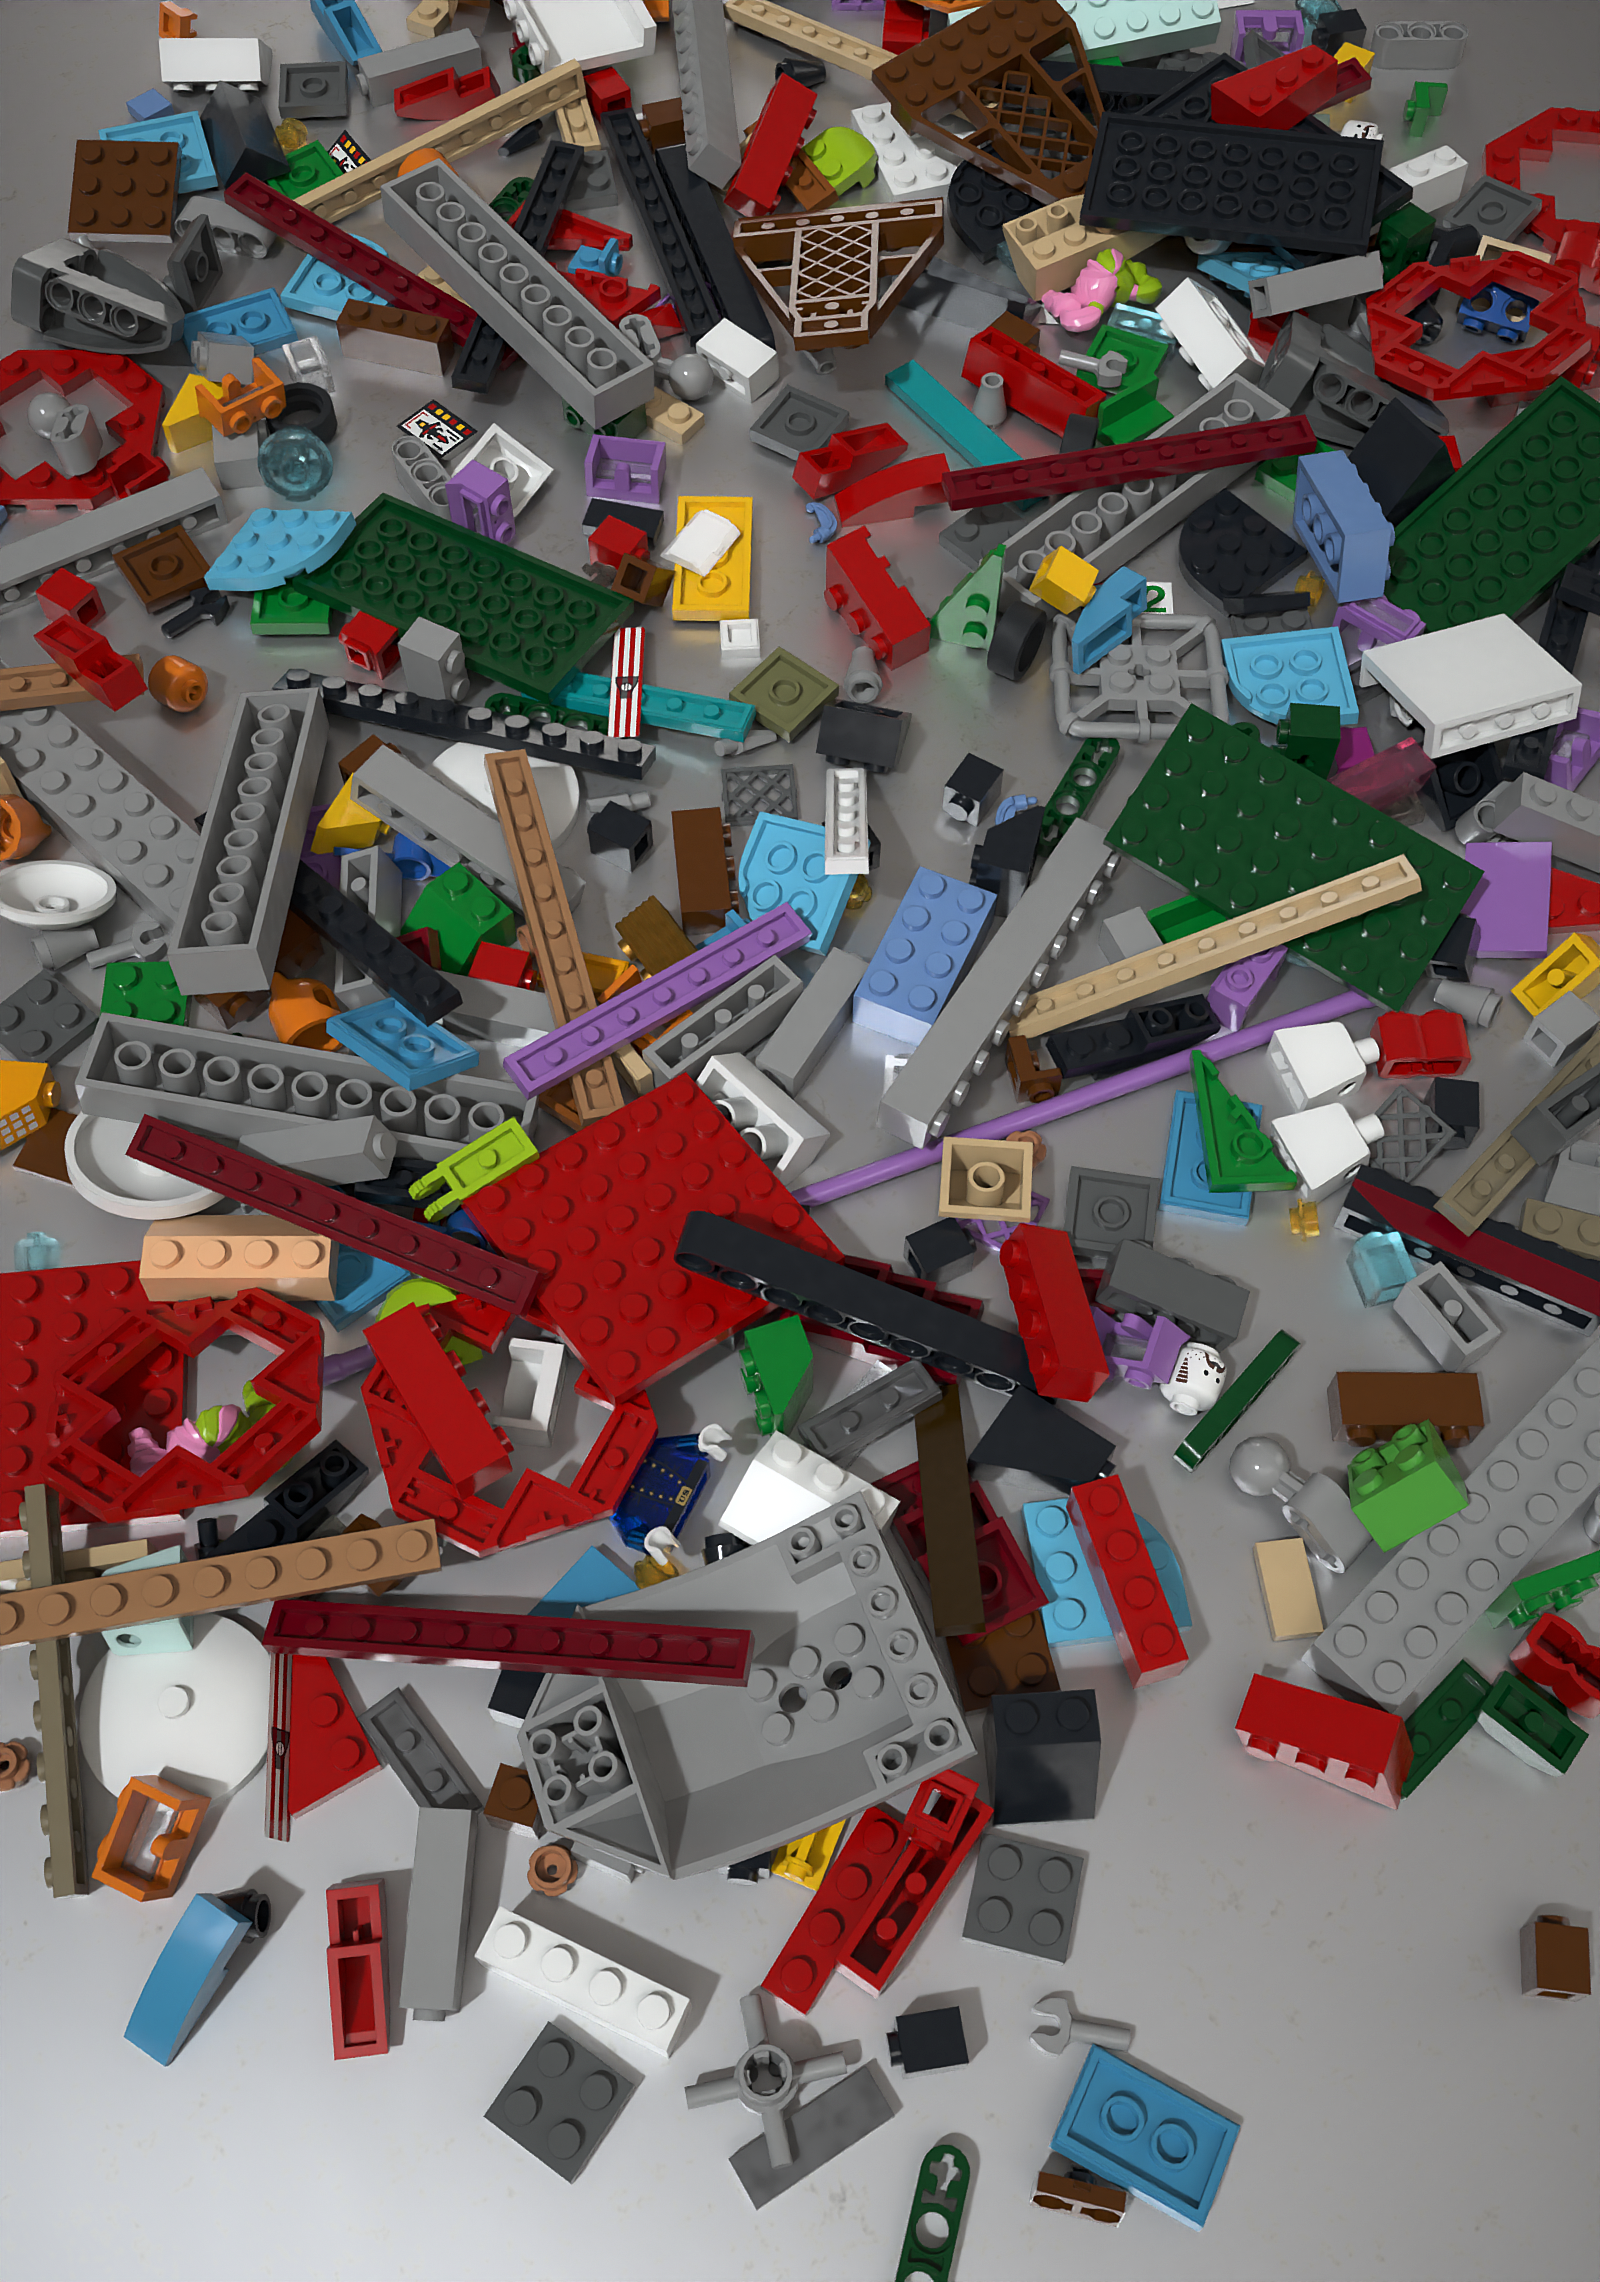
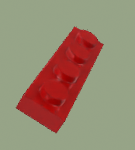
[761,1806,911,2018]

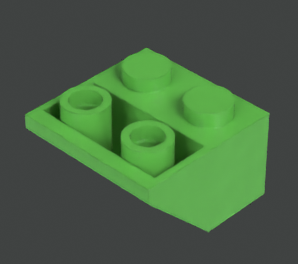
[1347,1419,1469,1553]

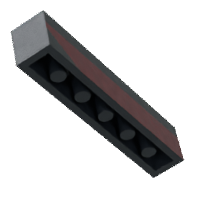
[1333,1164,1600,1337]

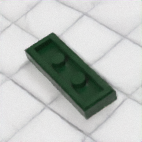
[1401,1659,1491,1802]

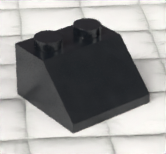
[816,699,912,773]
[1395,740,1504,831]
[969,805,1045,918]

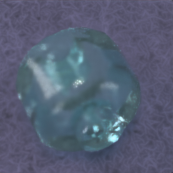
[13,1232,60,1272]

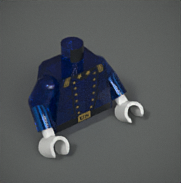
[609,1424,732,1566]

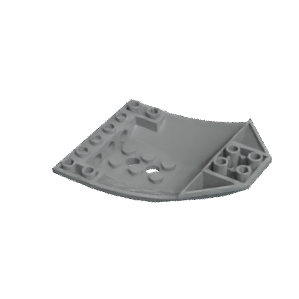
[517,1491,978,1880]

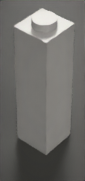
[356,28,483,108]
[1248,251,1384,319]
[756,947,869,1100]
[435,970,555,1048]
[236,1115,398,1187]
[399,1807,478,2021]

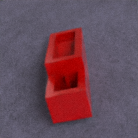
[394,66,501,120]
[792,423,909,500]
[834,453,950,528]
[33,614,148,712]
[326,1878,390,2060]

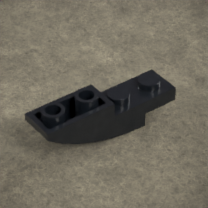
[1045,994,1221,1081]
[202,1439,369,1559]

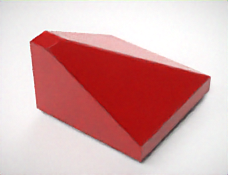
[638,303,683,340]

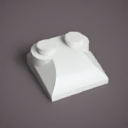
[451,423,554,520]

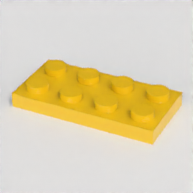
[672,496,753,621]

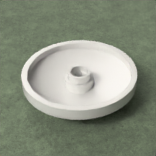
[426,741,580,851]
[64,1111,239,1220]
[79,1613,270,1815]

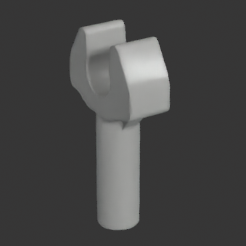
[1058,349,1128,388]
[86,921,168,969]
[1029,1997,1130,2057]

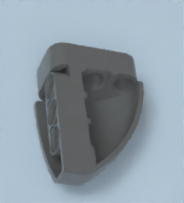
[11,238,185,354]
[1257,310,1449,447]

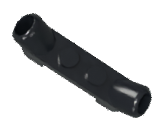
[1405,224,1480,345]

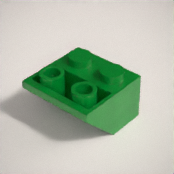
[738,1315,813,1438]

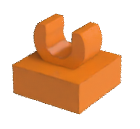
[159,1,198,38]

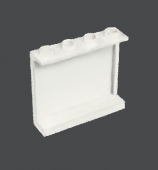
[502,0,657,74]
[1359,613,1582,759]

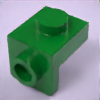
[1403,81,1448,137]

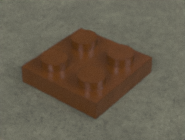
[112,524,211,614]
[943,1610,1061,1717]

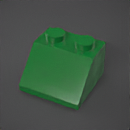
[400,862,517,977]

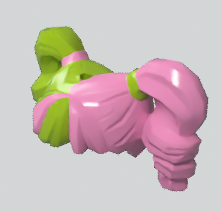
[1041,248,1162,332]
[128,1380,293,1477]

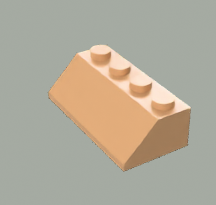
[139,1215,339,1301]

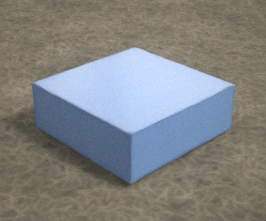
[126,88,175,122]

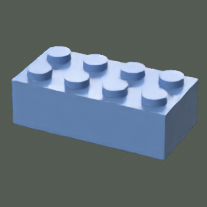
[1293,450,1395,603]
[852,866,997,1047]

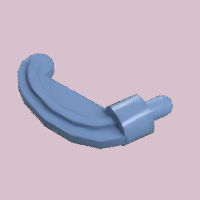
[806,502,837,544]
[995,794,1038,825]

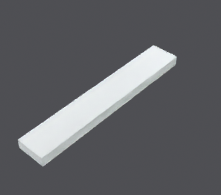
[825,768,869,875]

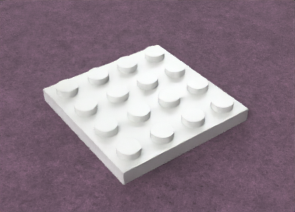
[851,102,977,202]

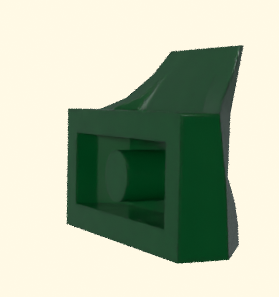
[1473,1670,1589,1778]

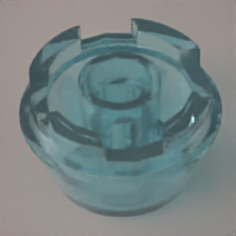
[257,425,333,502]

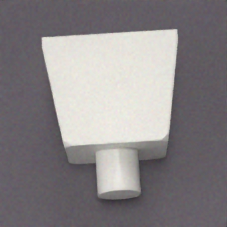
[1266,1021,1380,1113]
[1270,1103,1385,1207]

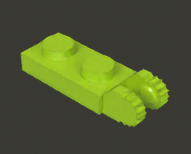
[408,1116,540,1223]

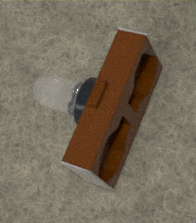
[1029,2161,1128,2227]

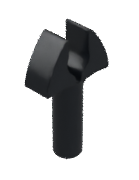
[161,587,230,639]

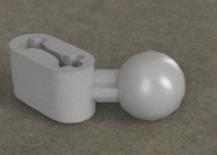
[619,314,714,401]
[27,392,103,476]
[1229,1436,1374,1573]

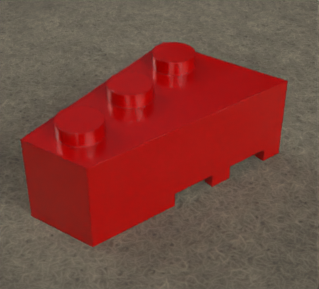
[1211,44,1338,130]
[824,525,931,671]
[1235,1673,1414,1810]

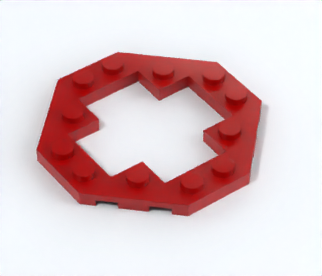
[1482,107,1600,254]
[1365,251,1592,401]
[0,350,166,510]
[39,1287,325,1524]
[360,1293,659,1558]

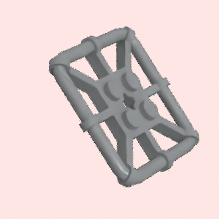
[1049,612,1229,743]

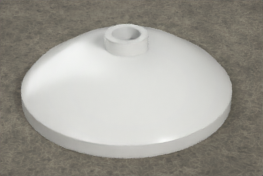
[0,860,117,931]

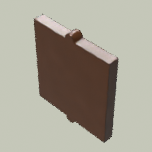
[13,1107,78,1188]

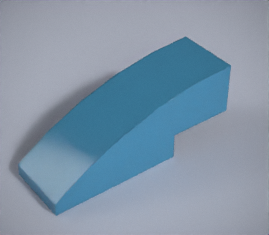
[310,0,383,66]
[1072,566,1147,675]
[123,1893,253,2067]

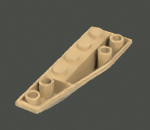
[1002,194,1167,301]

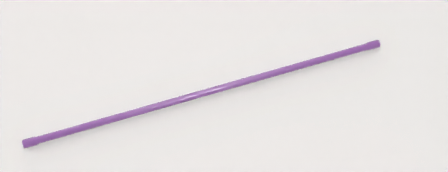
[323,990,1377,1387]

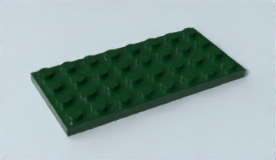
[1384,376,1600,635]
[292,493,634,705]
[1103,703,1485,1013]

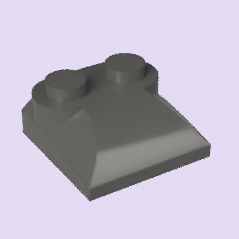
[162,214,223,314]

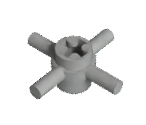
[684,1994,847,2169]

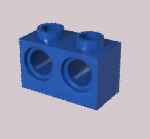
[1456,282,1540,344]

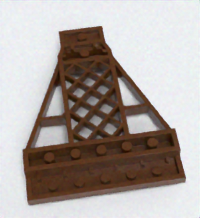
[871,0,1105,207]
[733,197,944,353]

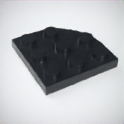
[947,144,1043,263]
[1178,488,1308,618]

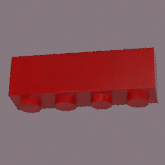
[723,72,818,217]
[961,326,1107,439]
[999,1223,1110,1403]
[362,1302,514,1501]
[1066,1474,1189,1689]
[834,1795,994,1999]

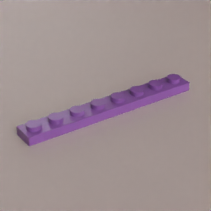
[503,902,812,1100]

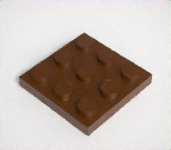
[67,140,182,243]

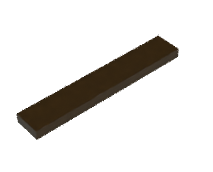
[914,1384,986,1637]

